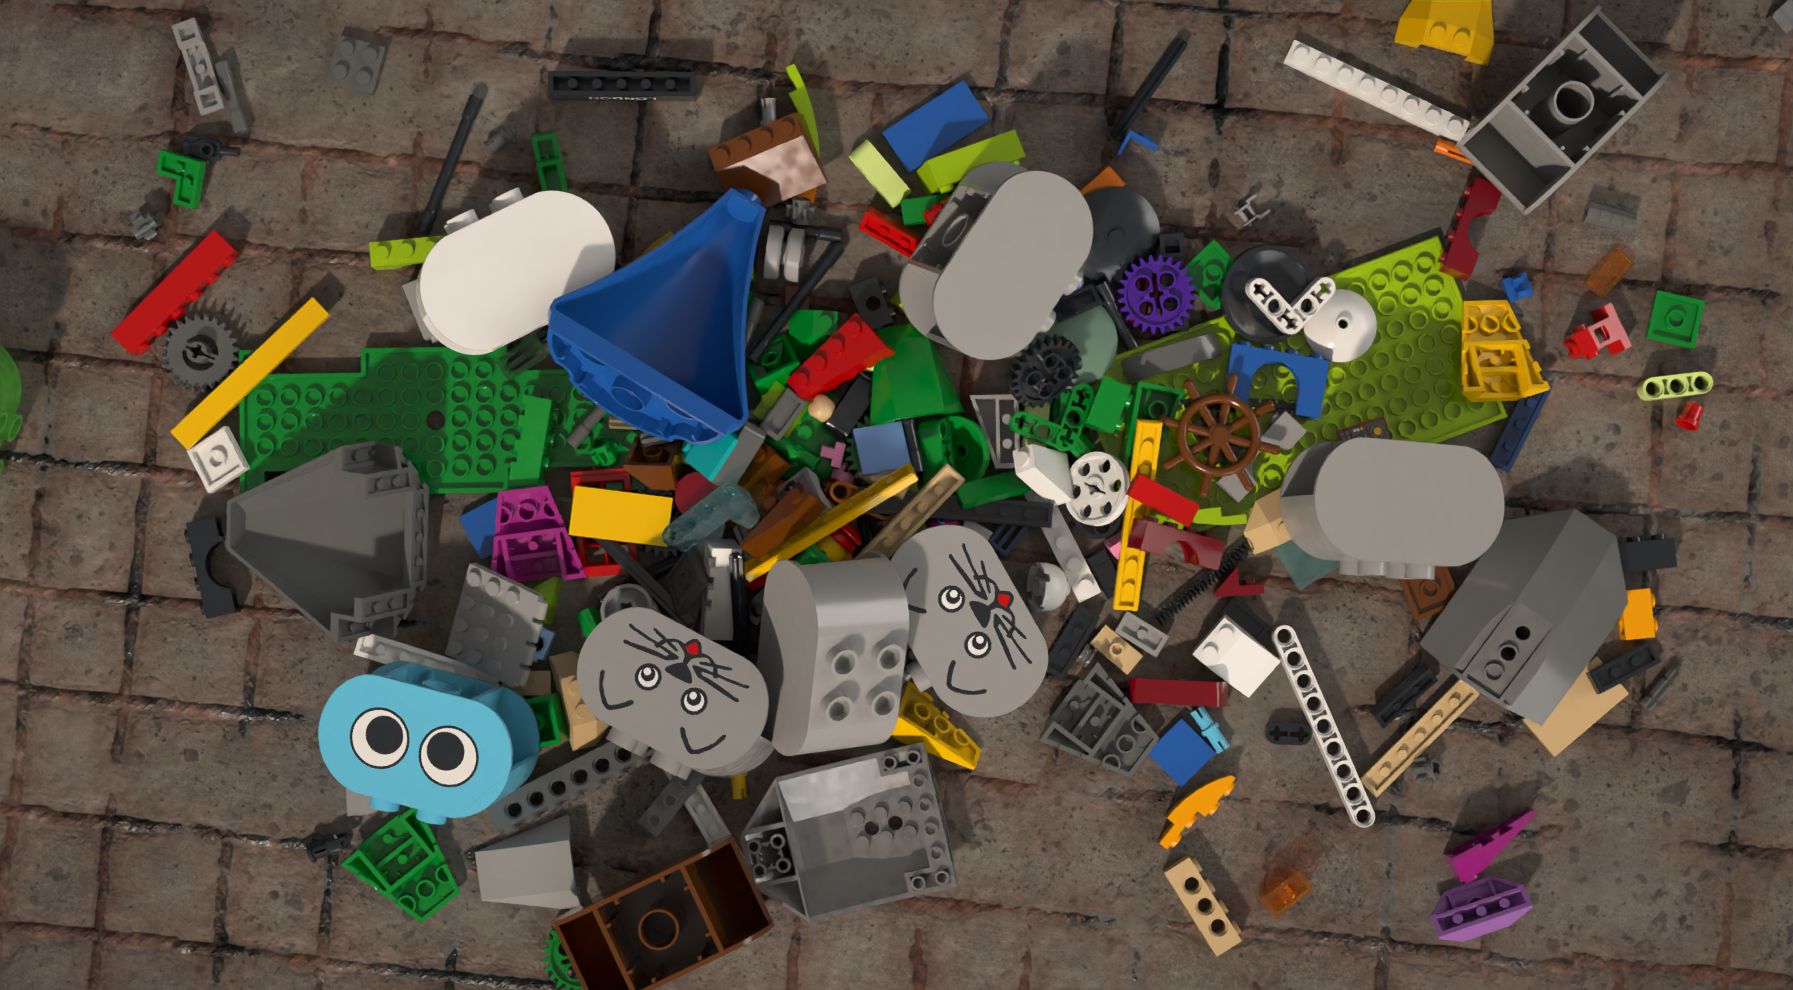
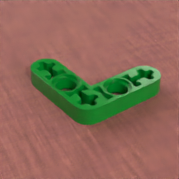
[1008,383,1094,451]

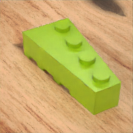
[916,129,1025,196]

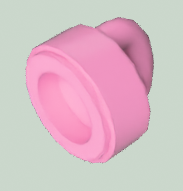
[831,462,855,485]

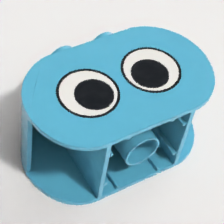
[318,661,540,825]

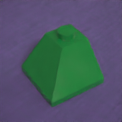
[788,310,839,361]
[745,333,800,402]

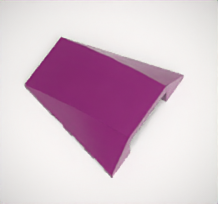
[491,484,587,582]

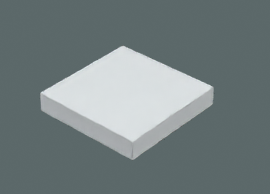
[187,426,250,493]

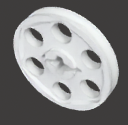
[1066,452,1131,526]

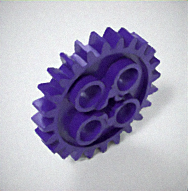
[1117,255,1198,334]

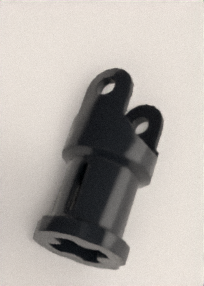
[306,832,352,863]

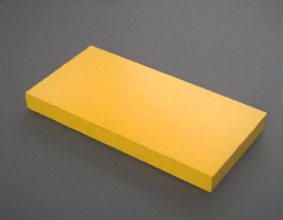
[569,486,673,547]

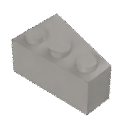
[970,394,1020,469]

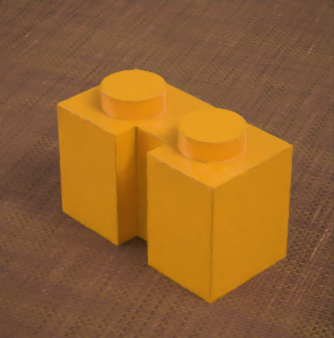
[1618,588,1658,640]

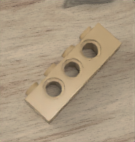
[1162,855,1242,956]

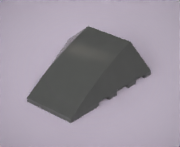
[1038,661,1160,778]

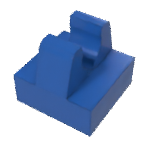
[1501,272,1534,303]

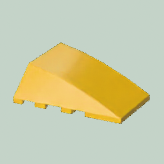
[1461,300,1550,402]

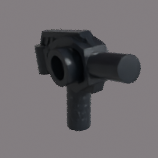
[181,136,241,178]

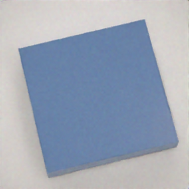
[853,421,911,478]

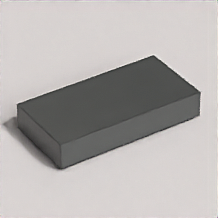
[758,388,808,442]

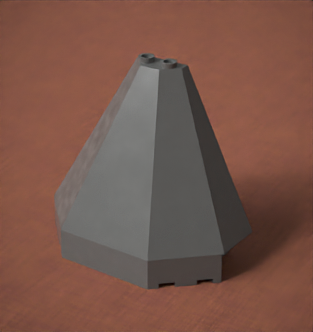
[226,441,429,643]

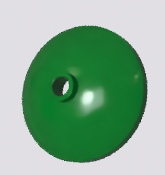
[942,416,990,484]

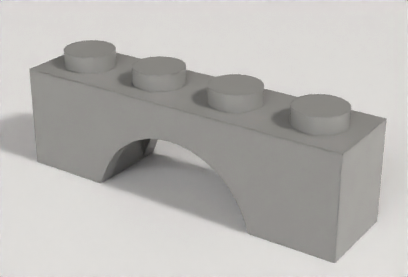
[1215,411,1307,503]

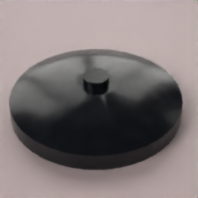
[1080,185,1160,284]
[1219,245,1315,343]

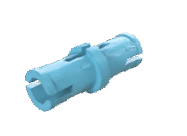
[1190,706,1230,754]

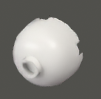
[1027,562,1071,612]

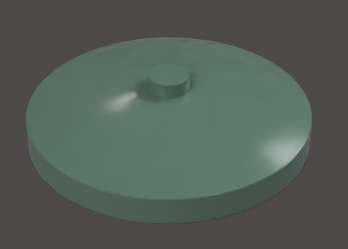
[1021,294,1118,391]

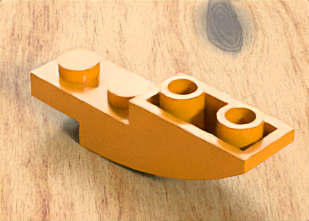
[1157,774,1236,849]

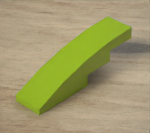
[786,64,820,158]
[1151,500,1247,526]

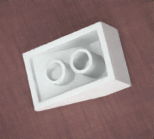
[1192,613,1281,698]

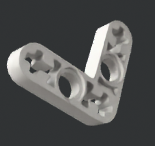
[1245,276,1336,334]

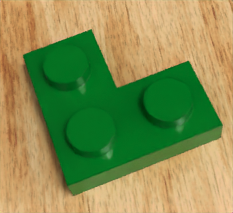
[156,149,206,209]

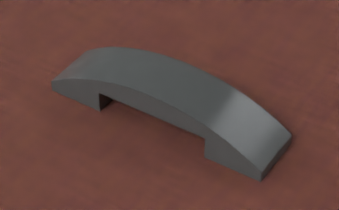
[1121,332,1221,384]

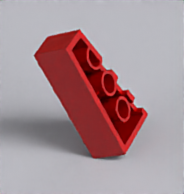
[786,313,896,402]

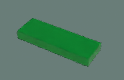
[954,470,1031,510]

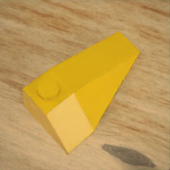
[891,681,981,770]

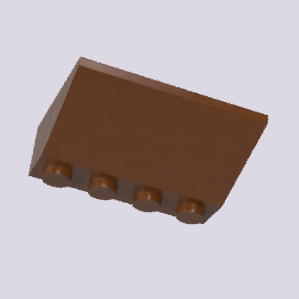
[708,113,828,209]

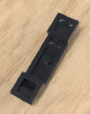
[1159,233,1189,332]

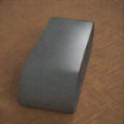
[707,420,766,493]

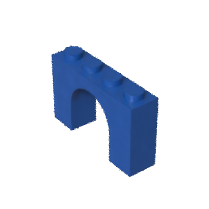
[1222,341,1330,420]

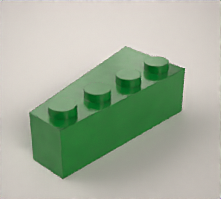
[1119,381,1186,480]
[507,394,560,490]

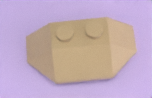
[1243,487,1292,554]
[548,651,609,752]

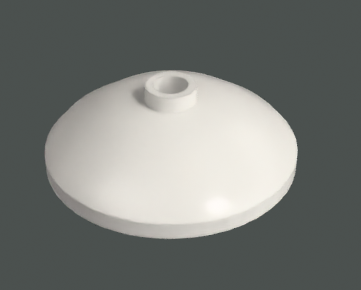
[1303,289,1377,362]

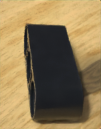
[822,371,873,441]

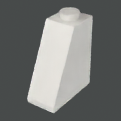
[1013,444,1074,507]

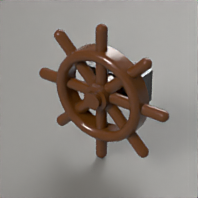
[1156,373,1281,497]

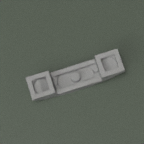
[171,18,225,116]

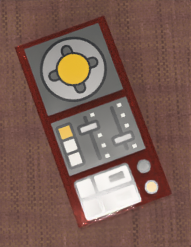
[1336,417,1391,441]

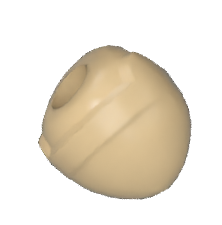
[808,394,835,423]

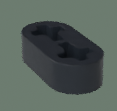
[1264,722,1312,746]

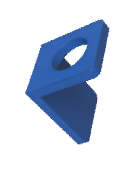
[1115,130,1159,159]

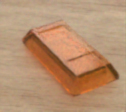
[1584,247,1635,299]

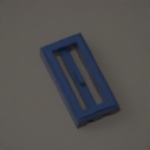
[988,524,1030,557]

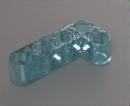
[662,481,760,552]

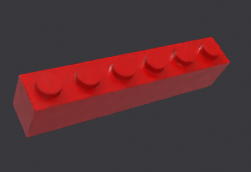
[110,230,240,356]

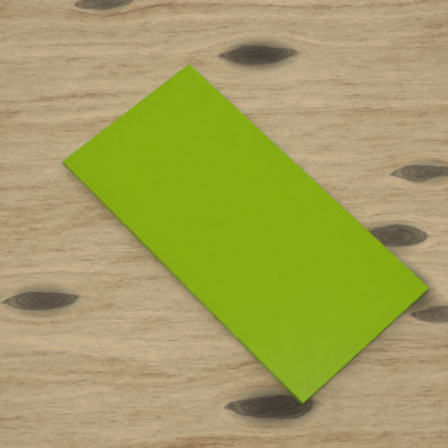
[1081,235,1507,533]

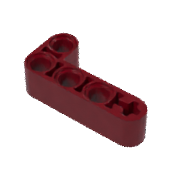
[1128,677,1228,707]

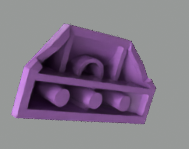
[1430,876,1533,942]

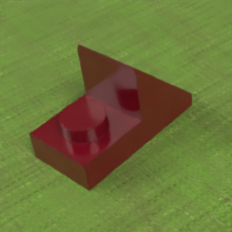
[1213,566,1264,597]

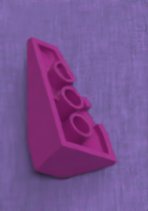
[1443,808,1536,883]

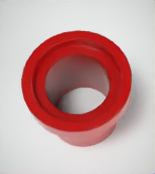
[1675,402,1704,431]

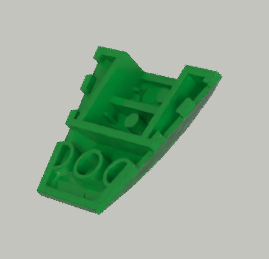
[869,324,965,426]
[340,807,461,923]

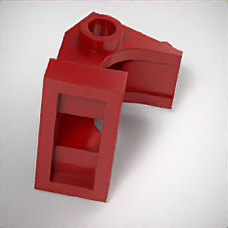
[1563,303,1632,360]

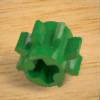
[588,436,621,466]

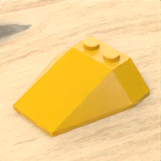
[1394,0,1494,66]

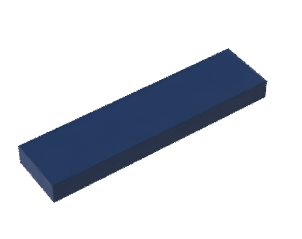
[1488,385,1553,473]

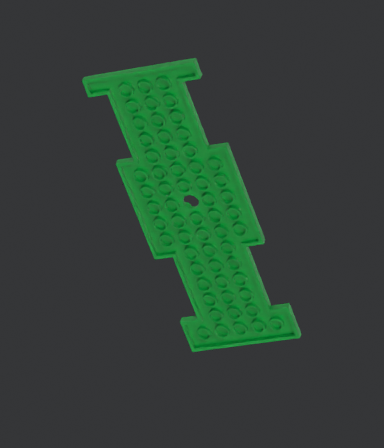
[239,346,646,494]

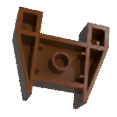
[714,441,827,559]

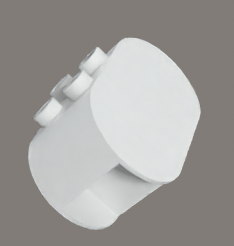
[416,187,615,355]

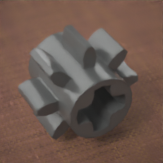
[785,197,816,225]
[128,210,159,241]
[1410,753,1441,785]

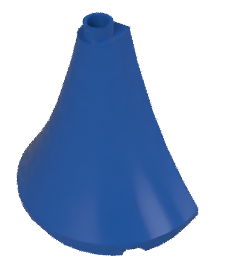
[547,188,766,445]

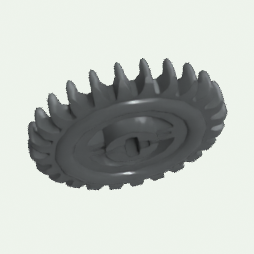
[160,313,241,393]

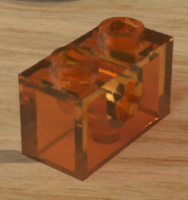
[1257,867,1314,920]

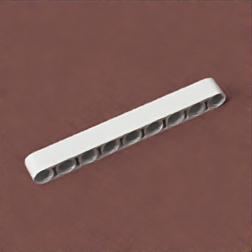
[1271,625,1375,828]

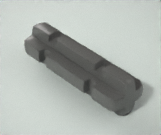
[1640,668,1680,711]

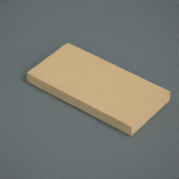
[1521,656,1629,757]

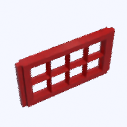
[571,468,638,578]

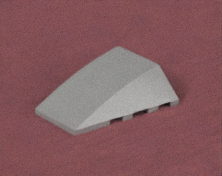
[475,814,581,910]

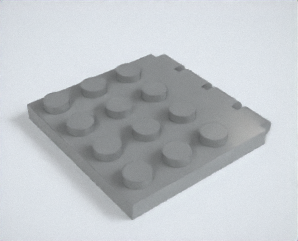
[445,563,549,687]

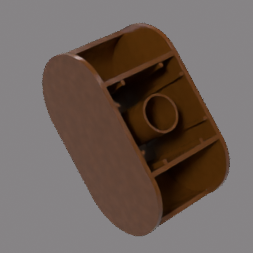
[551,834,775,990]

